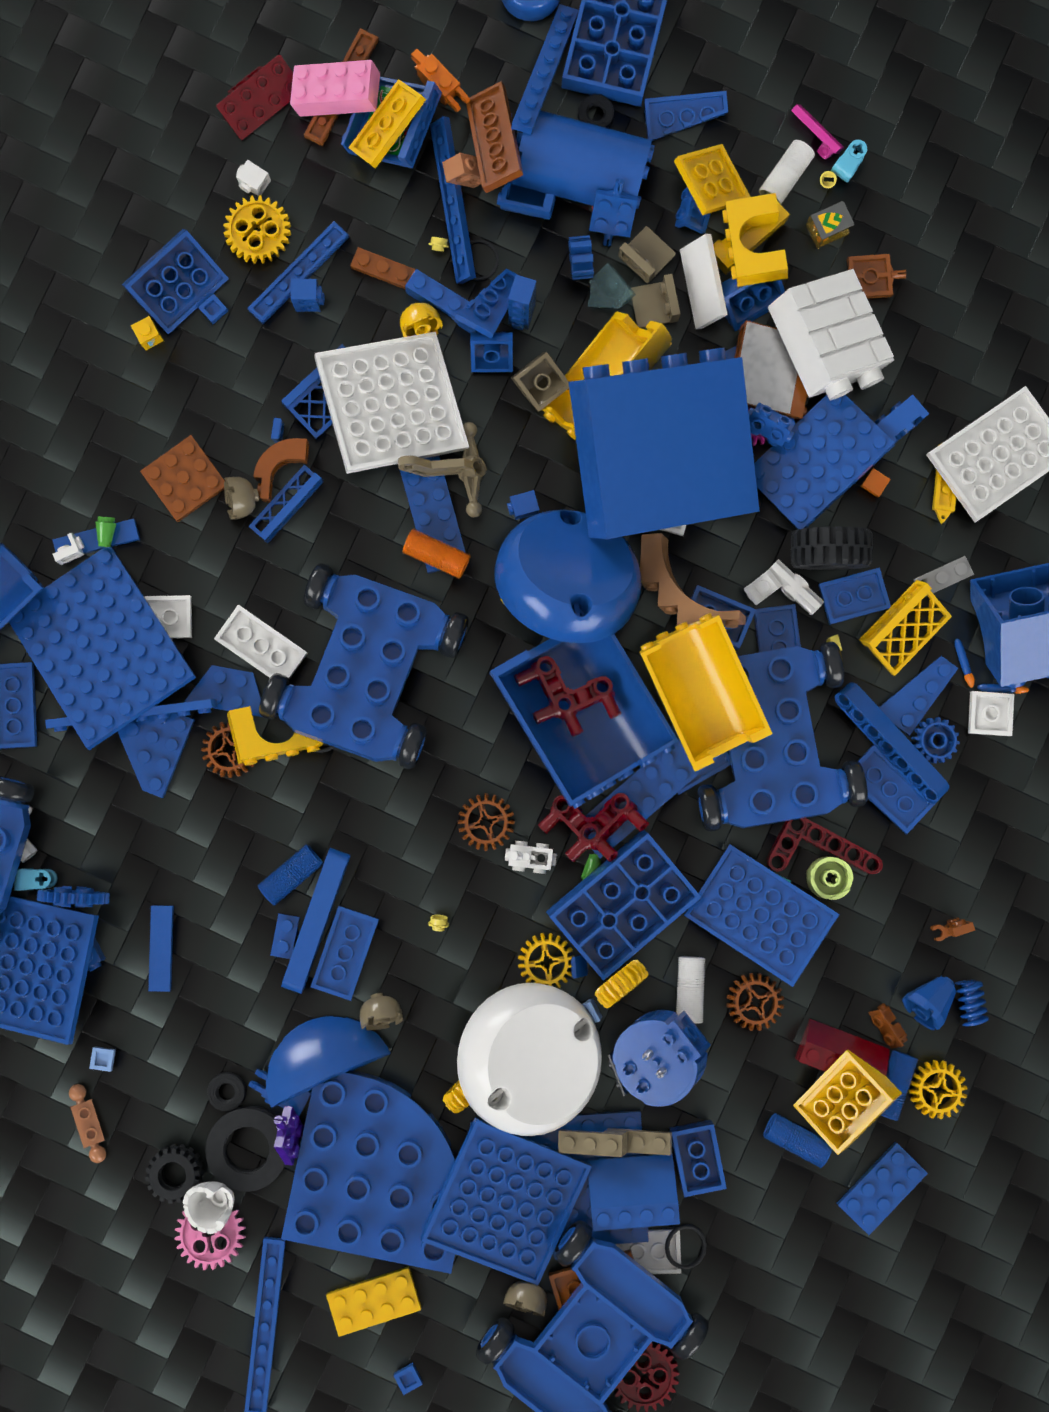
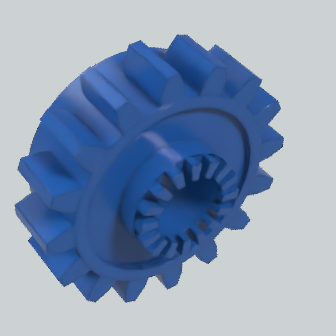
[912,717,960,763]

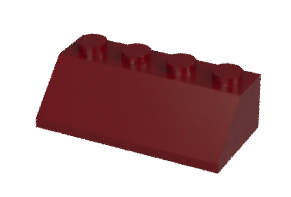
[795,1018,890,1076]

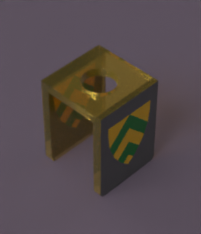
[806,201,854,249]

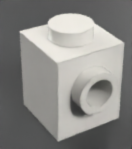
[236,160,271,197]

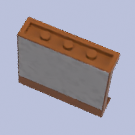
[734,320,809,424]

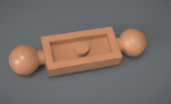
[69,1084,106,1163]

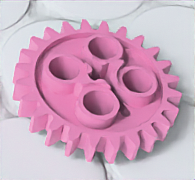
[175,1210,246,1270]

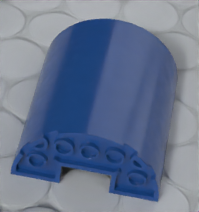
[489,634,679,809]

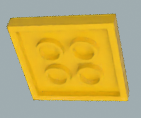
[674,144,750,215]

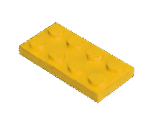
[348,79,426,169]
[326,1266,421,1337]

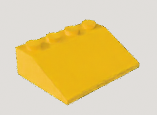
[793,1050,902,1155]

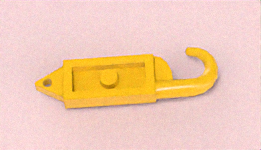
[932,443,956,524]

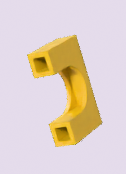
[722,193,788,287]
[227,706,323,766]

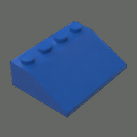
[122,229,229,334]
[587,1154,680,1231]

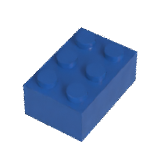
[690,585,756,651]
[669,1120,727,1197]

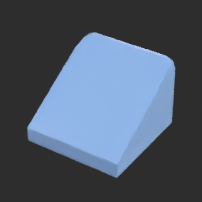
[582,998,602,1023]

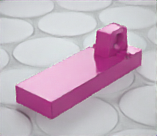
[791,104,844,160]

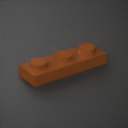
[350,247,416,290]

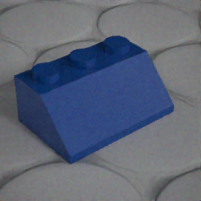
[721,277,785,331]

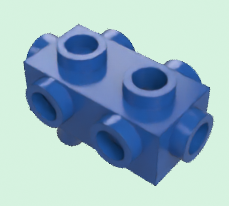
[748,402,795,447]

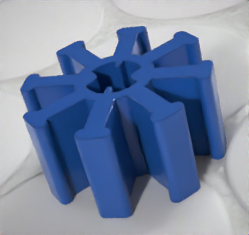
[568,235,594,280]

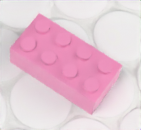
[290,60,380,117]

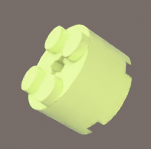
[806,856,853,900]

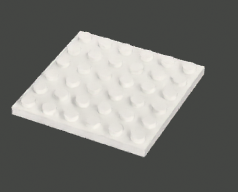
[314,332,469,474]

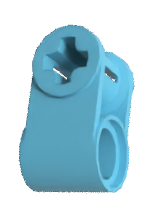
[831,140,867,183]
[14,868,58,891]

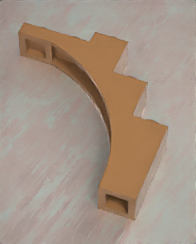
[640,533,746,628]

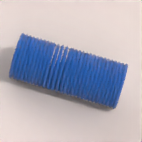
[258,844,323,905]
[881,1050,919,1121]
[763,1113,832,1168]

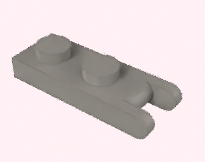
[913,556,974,597]

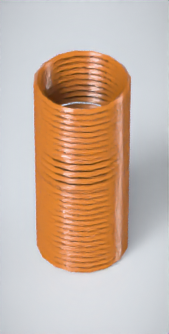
[402,529,470,579]

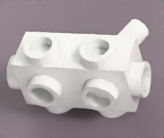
[505,840,557,874]

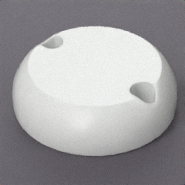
[457,983,602,1136]

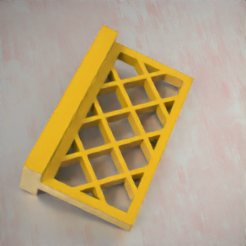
[859,580,952,676]

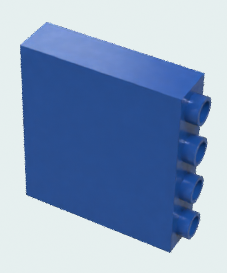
[568,348,760,539]

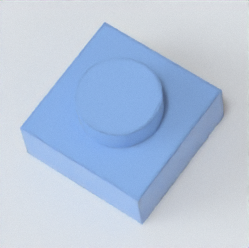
[89,1046,116,1072]

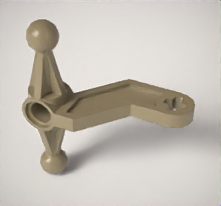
[398,422,486,518]

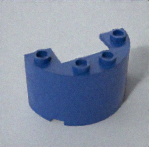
[497,132,557,220]

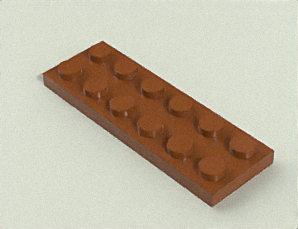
[466,81,524,193]

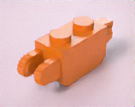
[411,49,470,112]

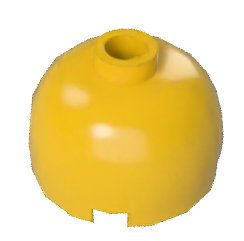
[400,303,443,337]

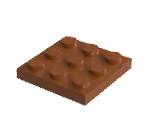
[140,435,225,522]

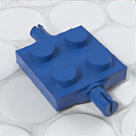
[589,179,638,247]

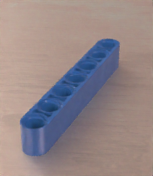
[835,682,949,804]
[281,848,350,994]

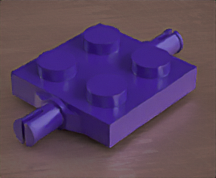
[274,1106,304,1165]

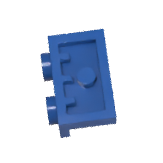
[675,187,711,234]

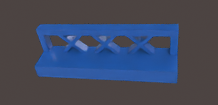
[249,465,323,543]

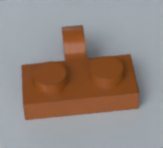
[930,917,975,941]

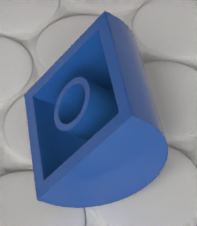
[470,332,513,372]

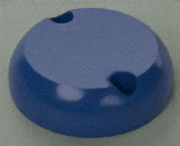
[495,510,642,643]

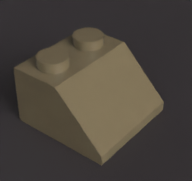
[511,352,569,412]

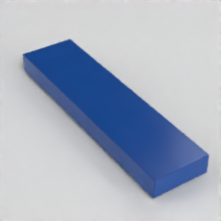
[53,518,140,554]
[148,905,174,992]

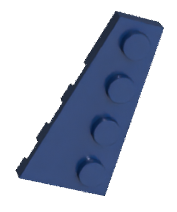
[644,91,728,141]
[879,656,958,736]

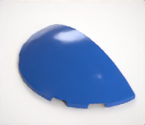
[266,1016,391,1108]

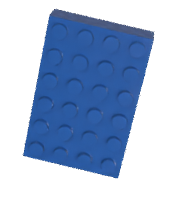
[562,0,667,107]
[546,830,701,981]

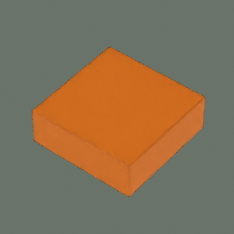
[861,468,891,498]

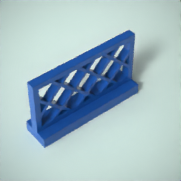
[281,344,346,439]

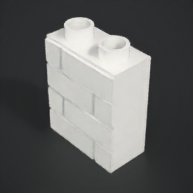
[768,269,894,401]

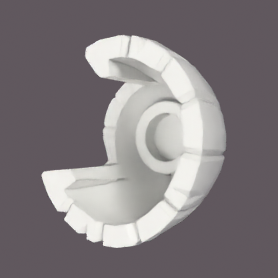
[183,1181,235,1234]

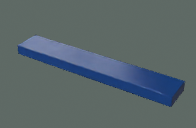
[247,221,349,324]

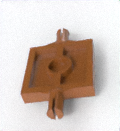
[847,254,906,298]

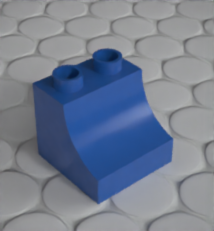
[970,563,1049,688]

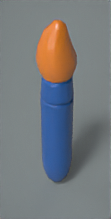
[955,638,975,688]
[977,684,1029,694]

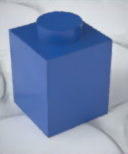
[507,490,539,520]

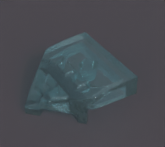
[588,263,636,309]

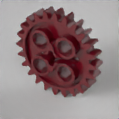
[614,1342,679,1412]

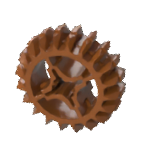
[201,721,255,778]
[458,794,515,851]
[726,973,784,1031]

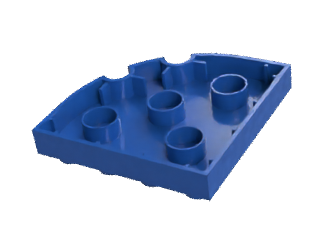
[281,1070,455,1274]

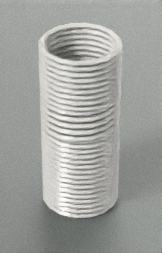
[759,140,815,204]
[676,956,705,1024]

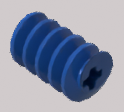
[955,980,989,1026]

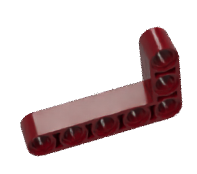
[766,818,883,874]

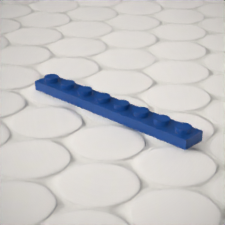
[511,4,579,135]
[430,116,476,284]
[45,699,218,732]
[244,1237,286,1412]

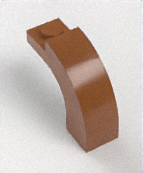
[253,438,309,503]

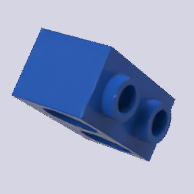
[291,278,325,312]

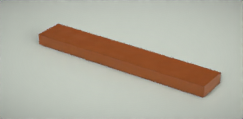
[304,28,379,147]

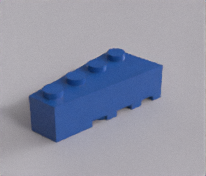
[874,395,929,443]

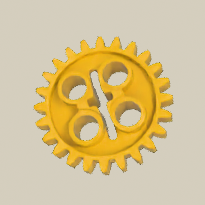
[223,195,291,264]

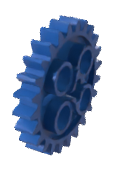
[37,886,110,908]

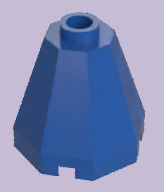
[902,976,956,1030]

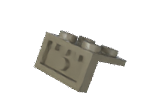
[618,226,676,284]
[630,274,680,328]

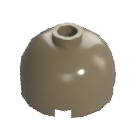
[224,477,259,520]
[360,993,403,1031]
[503,1281,548,1317]

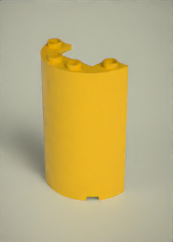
[542,311,672,440]
[640,613,773,772]

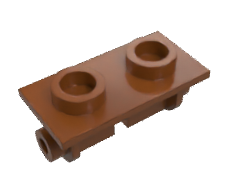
[868,1003,908,1049]

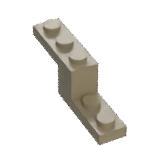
[558,1128,672,1157]

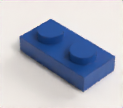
[270,913,300,959]

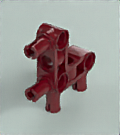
[514,656,621,737]
[538,793,649,862]

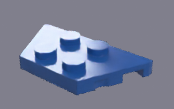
[185,665,264,718]

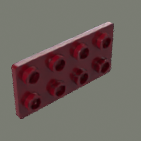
[216,55,293,140]

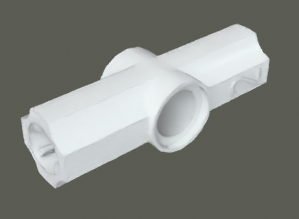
[767,559,824,615]

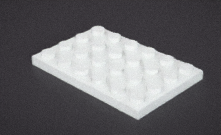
[926,386,1049,522]

